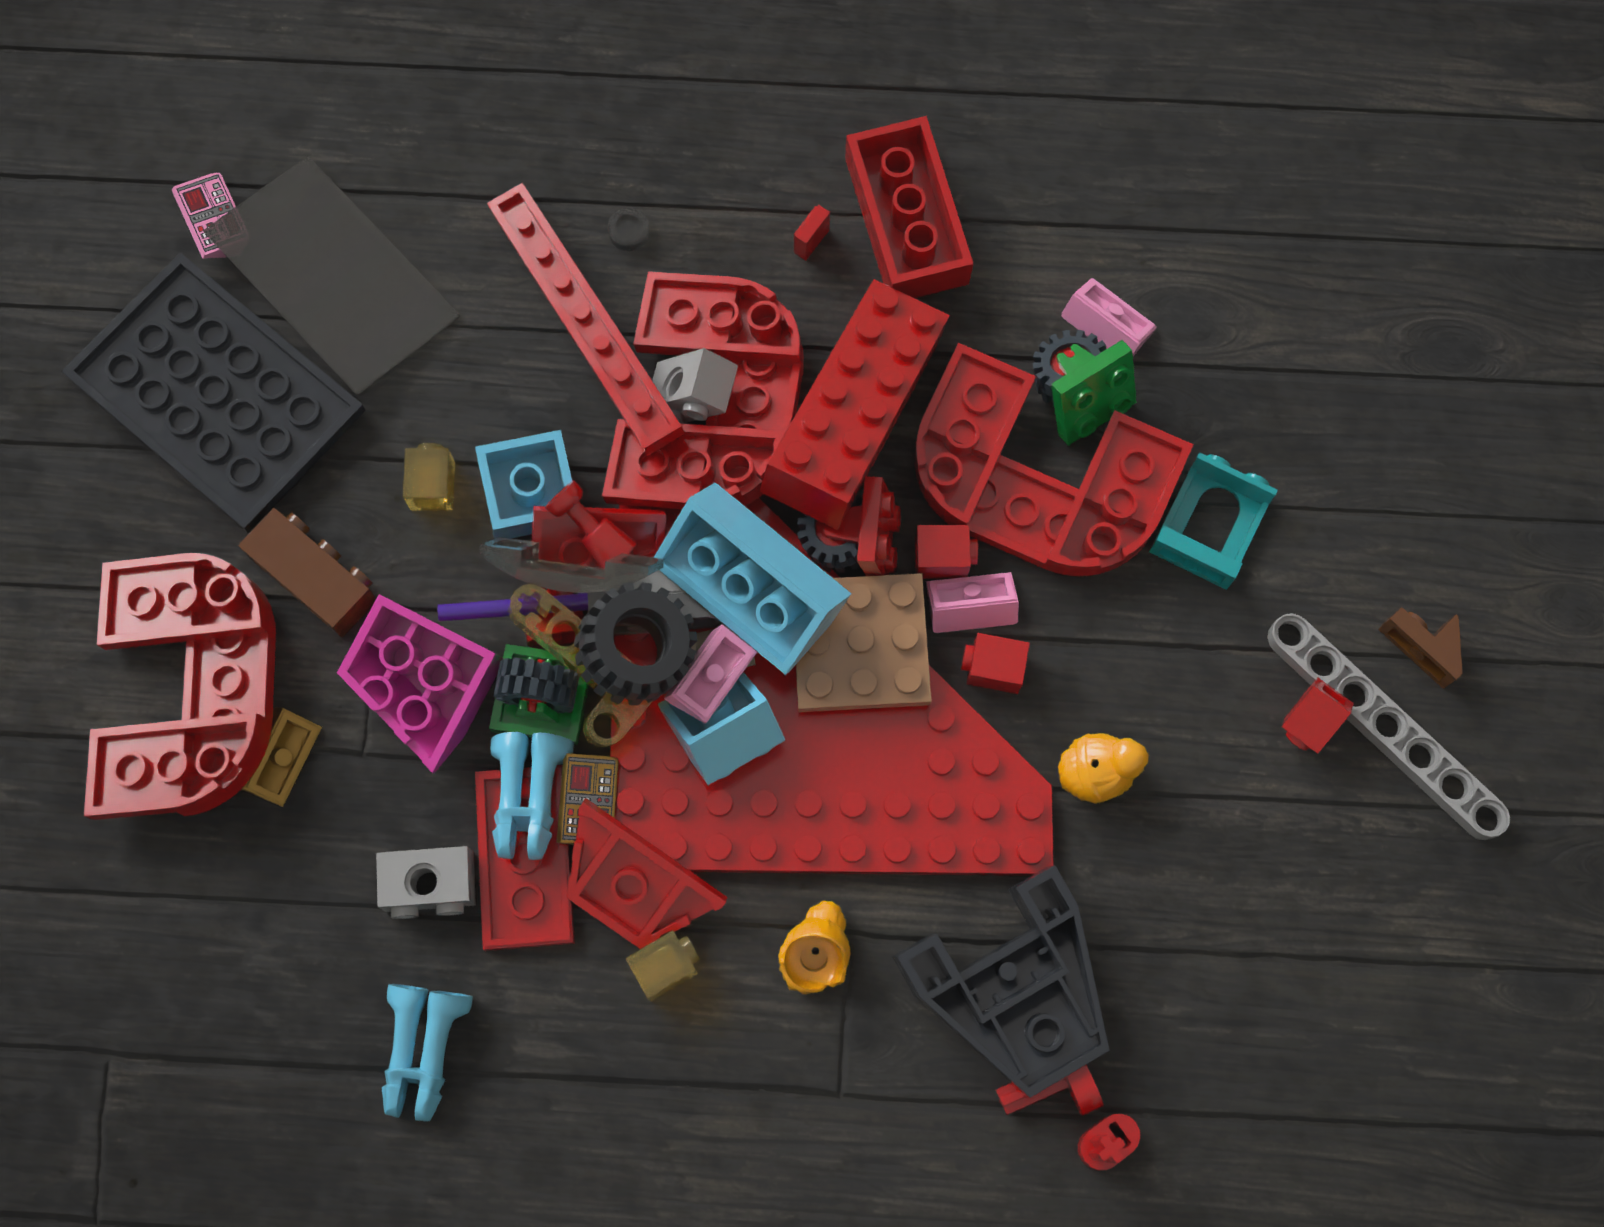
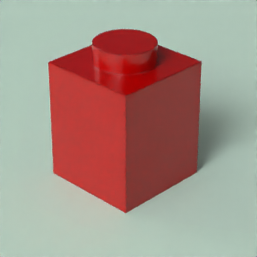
[915,525,978,579]
[961,633,1030,694]
[1282,677,1354,754]

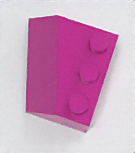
[337,594,503,773]

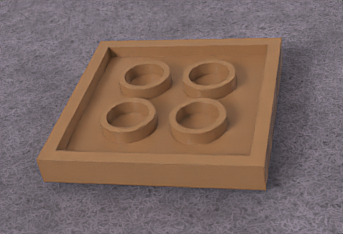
[796,573,931,712]

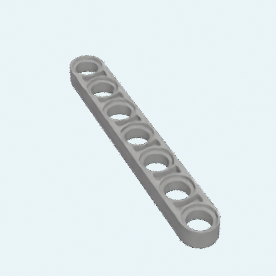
[1267,614,1510,840]

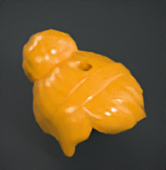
[1058,733,1149,804]
[778,901,851,994]

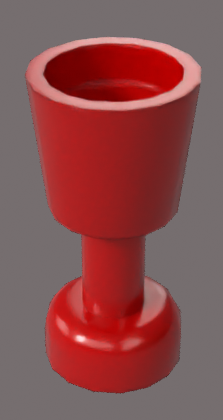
[545,480,637,573]

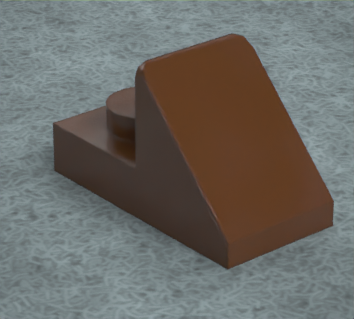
[1378,607,1462,689]

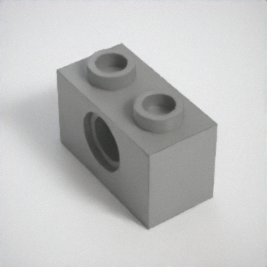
[652,348,738,424]
[376,846,476,919]

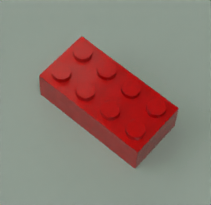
[845,116,973,298]

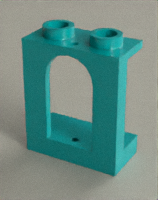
[1149,453,1278,590]

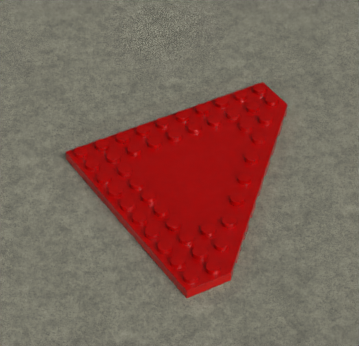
[610,498,1053,876]

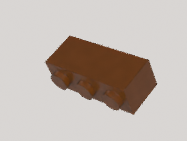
[238,508,376,638]

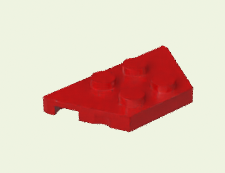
[566,798,728,949]

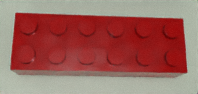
[759,279,950,530]

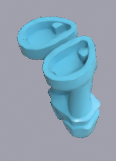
[490,732,574,860]
[382,984,473,1121]

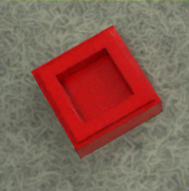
[794,204,830,261]

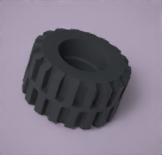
[574,582,697,705]

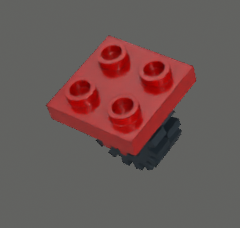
[797,477,901,576]

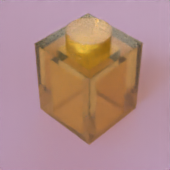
[403,443,455,510]
[625,931,700,1002]

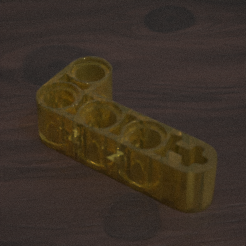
[508,584,651,748]

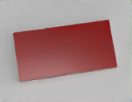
[475,765,575,951]

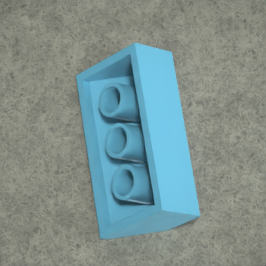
[651,482,852,675]

